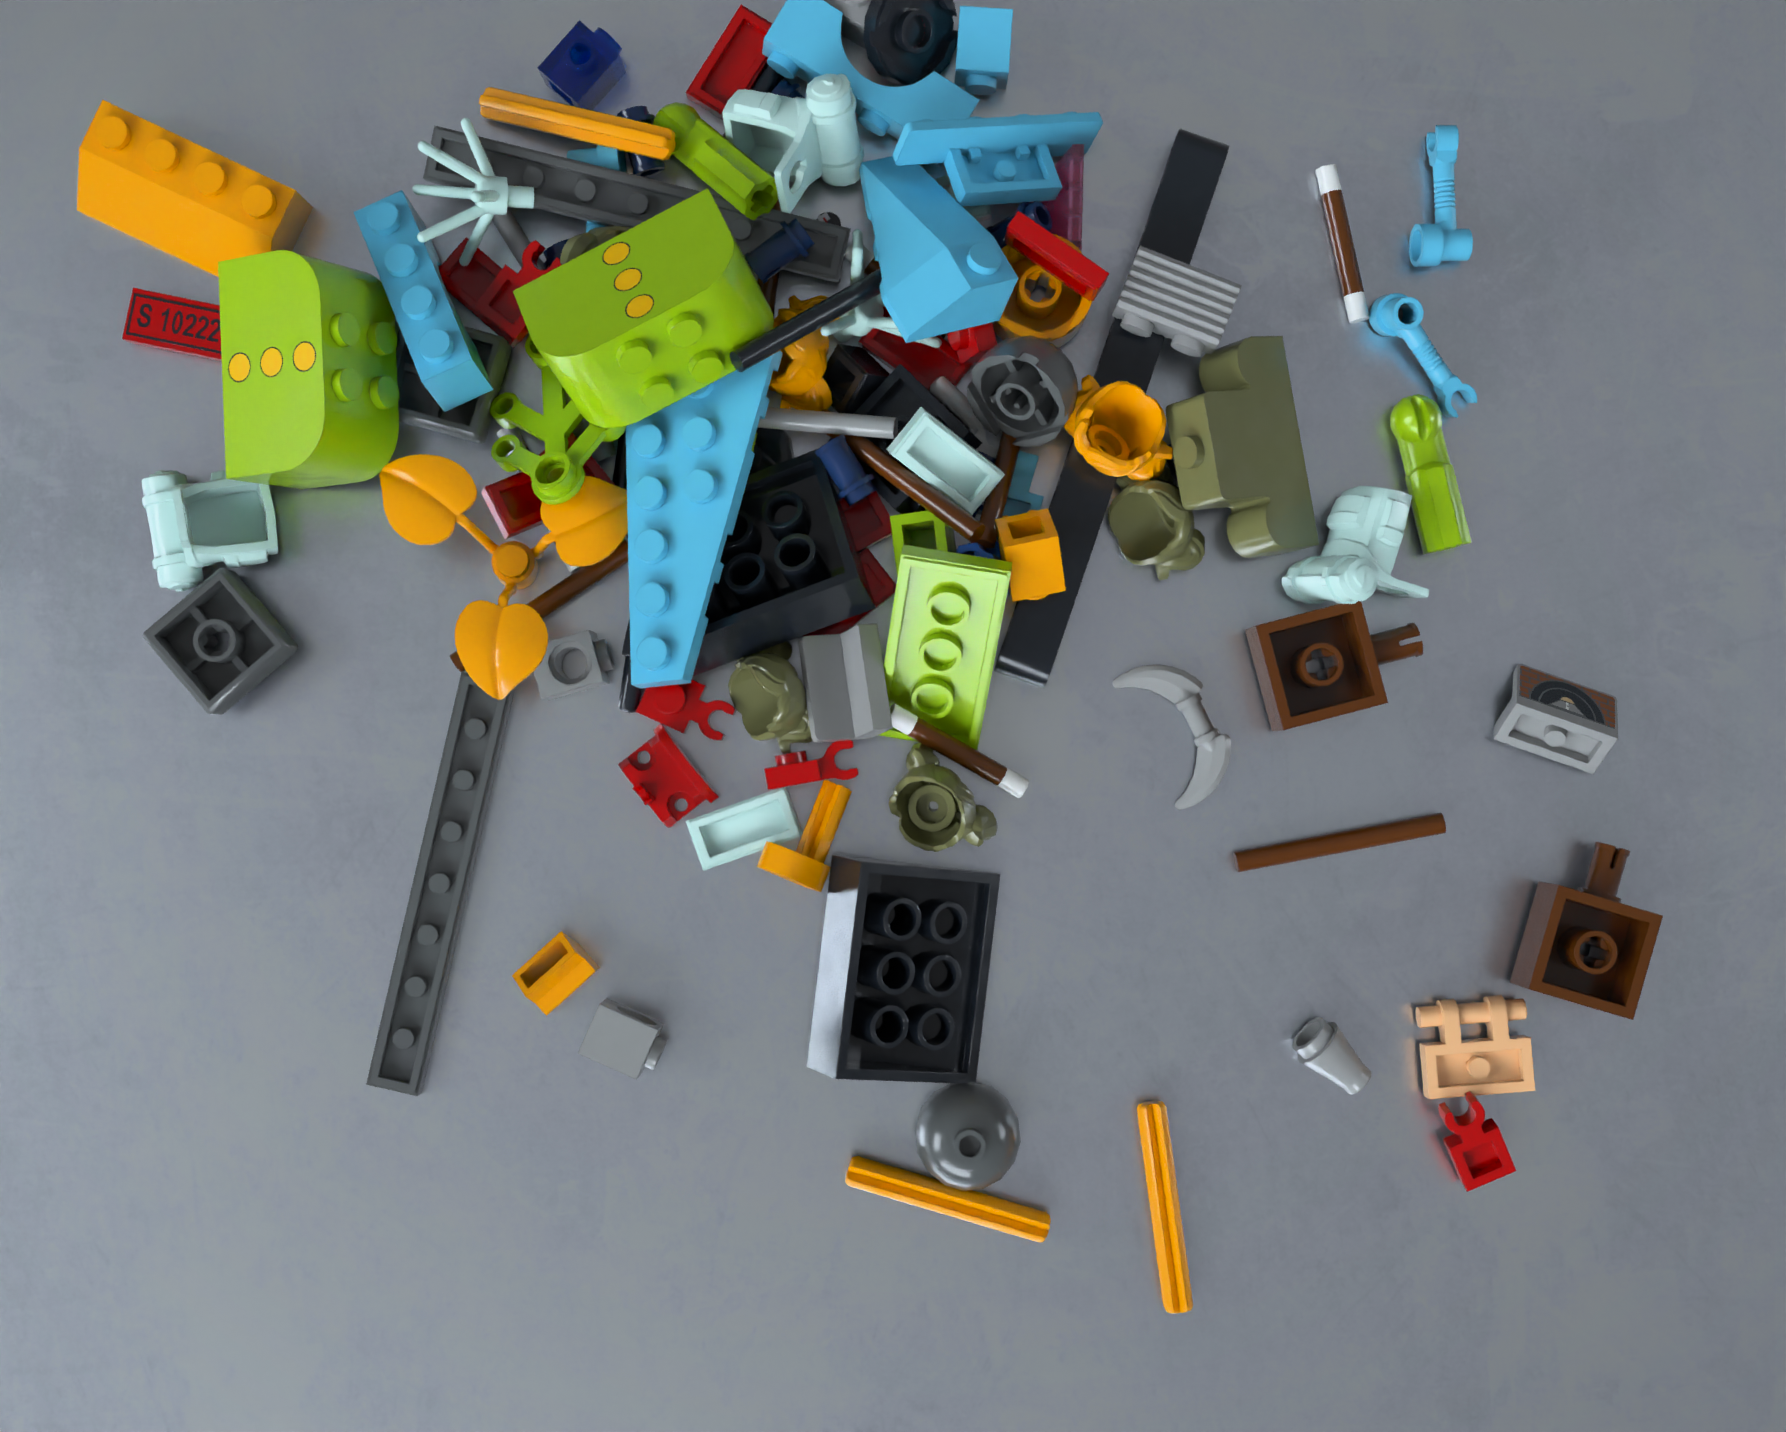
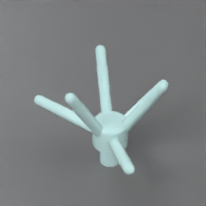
[412,118,534,266]
[820,229,942,348]

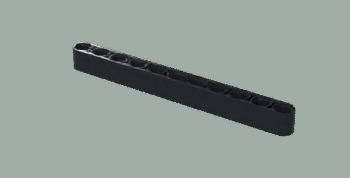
[994,129,1229,688]

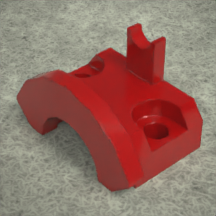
[618,724,719,828]

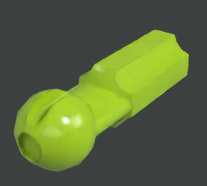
[653,102,778,220]
[1390,394,1472,555]

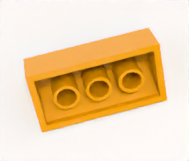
[77,100,313,277]

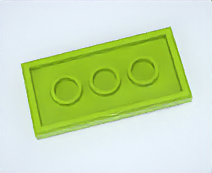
[879,544,1012,750]

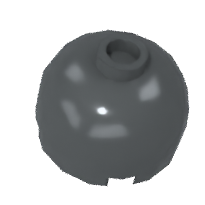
[967,335,1078,447]
[915,1082,1021,1191]

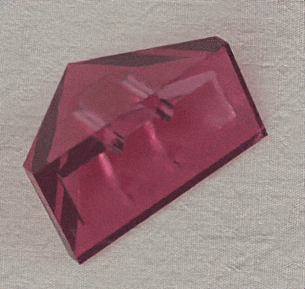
[1016,144,1084,251]

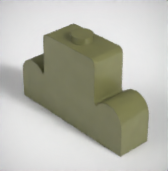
[1166,336,1319,558]

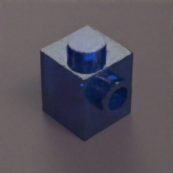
[537,20,626,110]

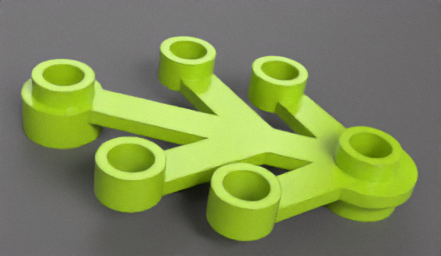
[490,335,626,505]

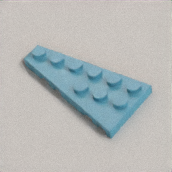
[626,351,783,688]

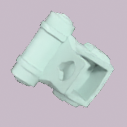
[722,74,864,213]
[141,470,279,592]
[1282,486,1429,604]

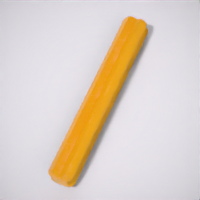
[478,87,676,160]
[1137,1101,1193,1313]
[845,1156,1051,1243]

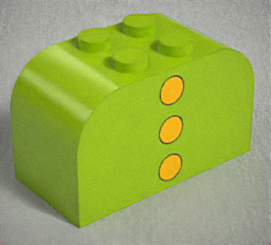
[513,188,774,428]
[218,250,399,489]

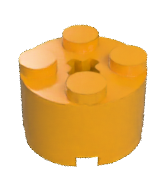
[992,234,1092,348]

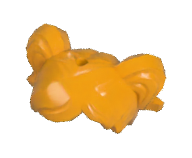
[768,295,840,411]
[1064,374,1173,481]

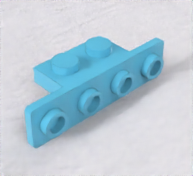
[893,112,1103,206]

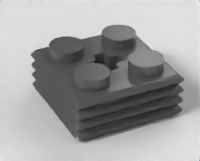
[396,326,512,444]
[143,568,298,715]

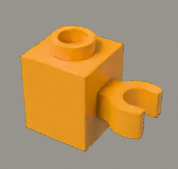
[995,508,1066,602]

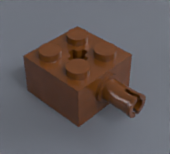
[1245,601,1423,731]
[1510,842,1663,1020]

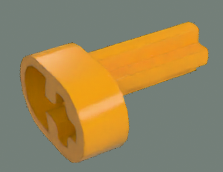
[757,780,852,893]

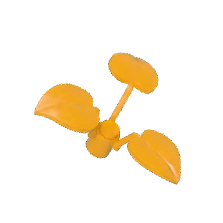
[379,454,628,700]

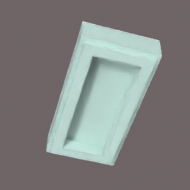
[887,407,1005,516]
[686,787,803,871]

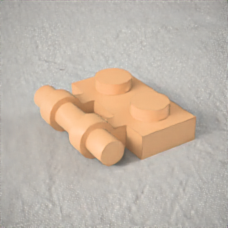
[1416,995,1535,1099]

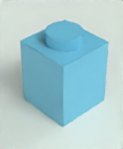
[954,6,1013,95]

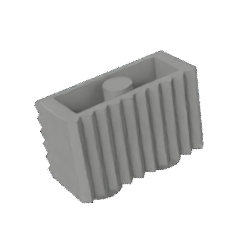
[1112,246,1242,357]

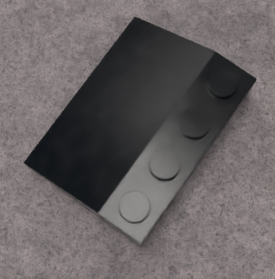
[626,448,876,676]
[807,855,1000,1084]

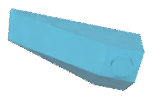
[859,156,1018,343]

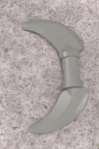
[1113,664,1231,810]

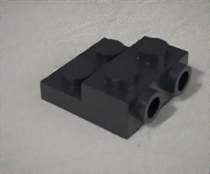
[828,364,982,514]

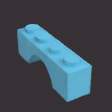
[762,0,979,166]
[354,190,493,412]

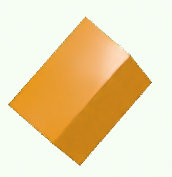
[512,931,600,1016]

